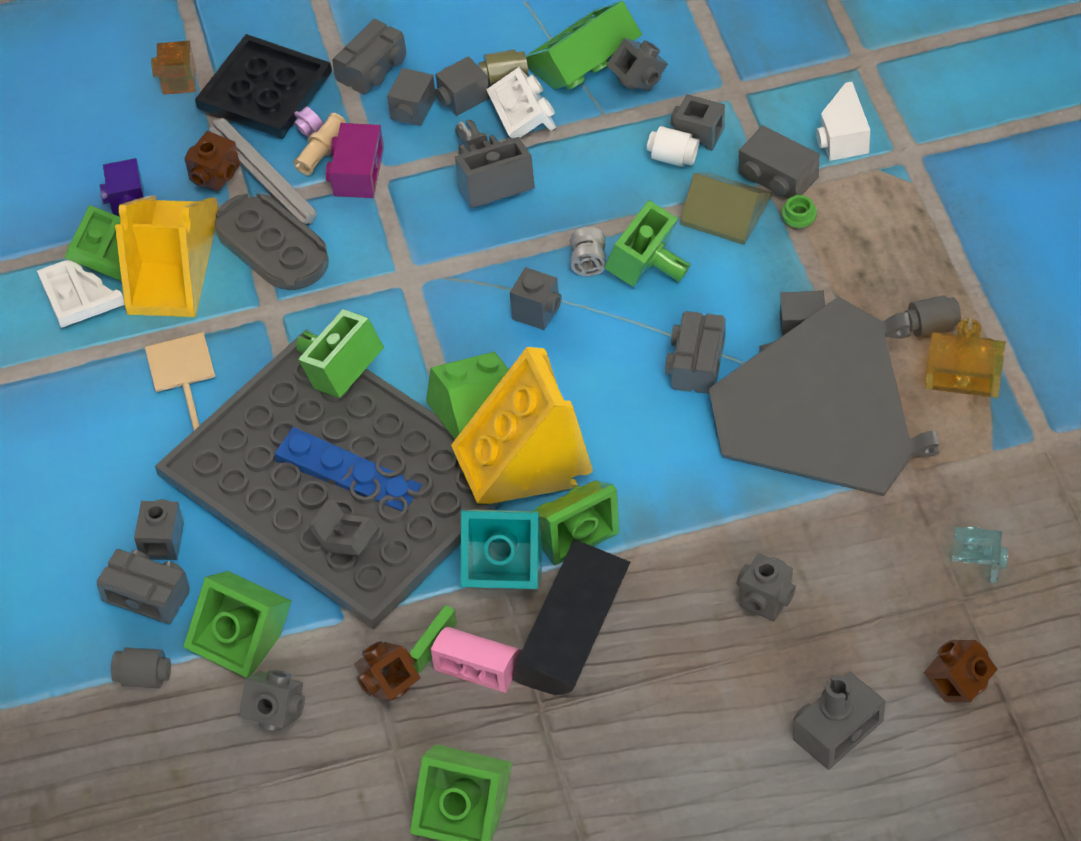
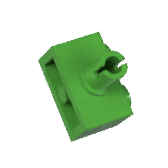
[604,200,691,287]
[296,309,384,398]

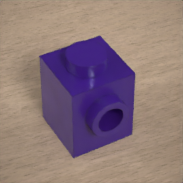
[99,158,145,216]

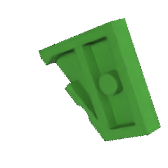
[65,205,122,281]

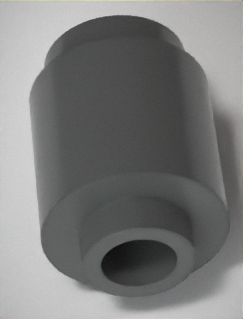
[905,295,961,337]
[111,647,171,688]

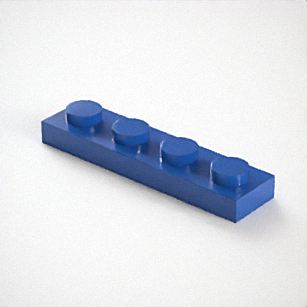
[275,427,423,511]

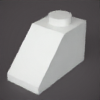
[816,82,870,161]

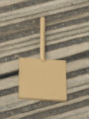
[145,332,215,430]

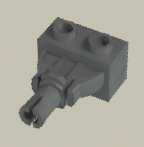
[455,120,535,208]

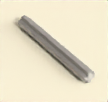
[209,118,317,225]

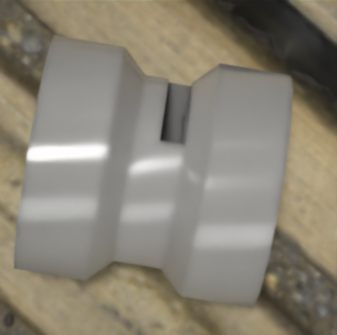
[570,227,606,276]

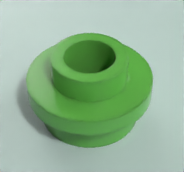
[782,195,817,228]

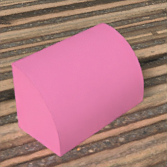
[431,627,522,693]

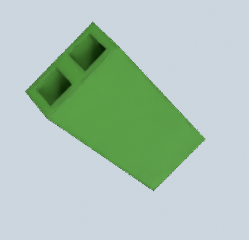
[410,605,457,673]

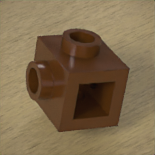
[184,131,240,192]
[924,640,998,702]
[354,641,421,701]

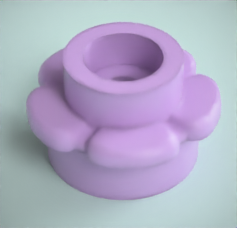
[294,106,324,137]

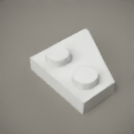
[37,260,125,328]

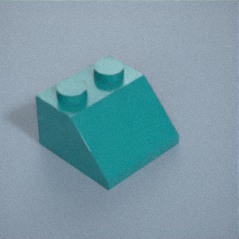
[461,510,542,589]

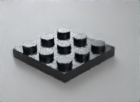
[195,34,332,138]

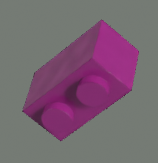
[326,123,384,198]

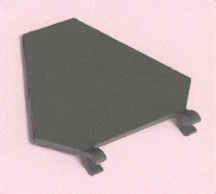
[709,297,939,496]

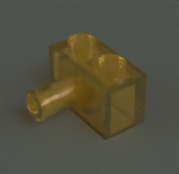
[925,319,1006,398]

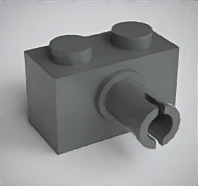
[794,671,885,770]

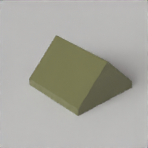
[680,172,772,245]

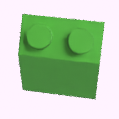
[426,351,509,439]
[534,480,619,566]
[183,571,292,678]
[410,744,512,841]

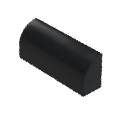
[512,539,631,695]

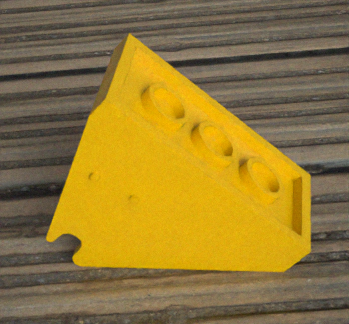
[115,195,219,317]
[451,347,593,504]

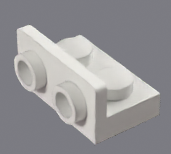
[486,67,556,139]

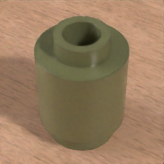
[478,49,529,87]

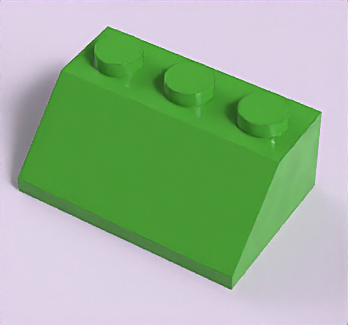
[526,0,642,90]

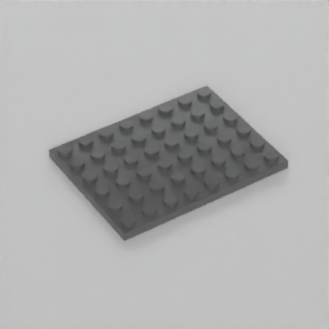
[155,329,502,629]

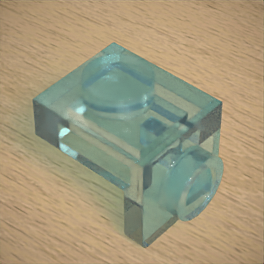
[952,526,1008,583]

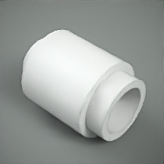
[647,126,699,167]

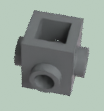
[606,38,668,91]
[737,553,796,622]
[239,670,305,731]

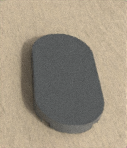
[215,194,329,290]

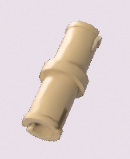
[293,113,346,176]

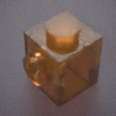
[151,40,196,95]

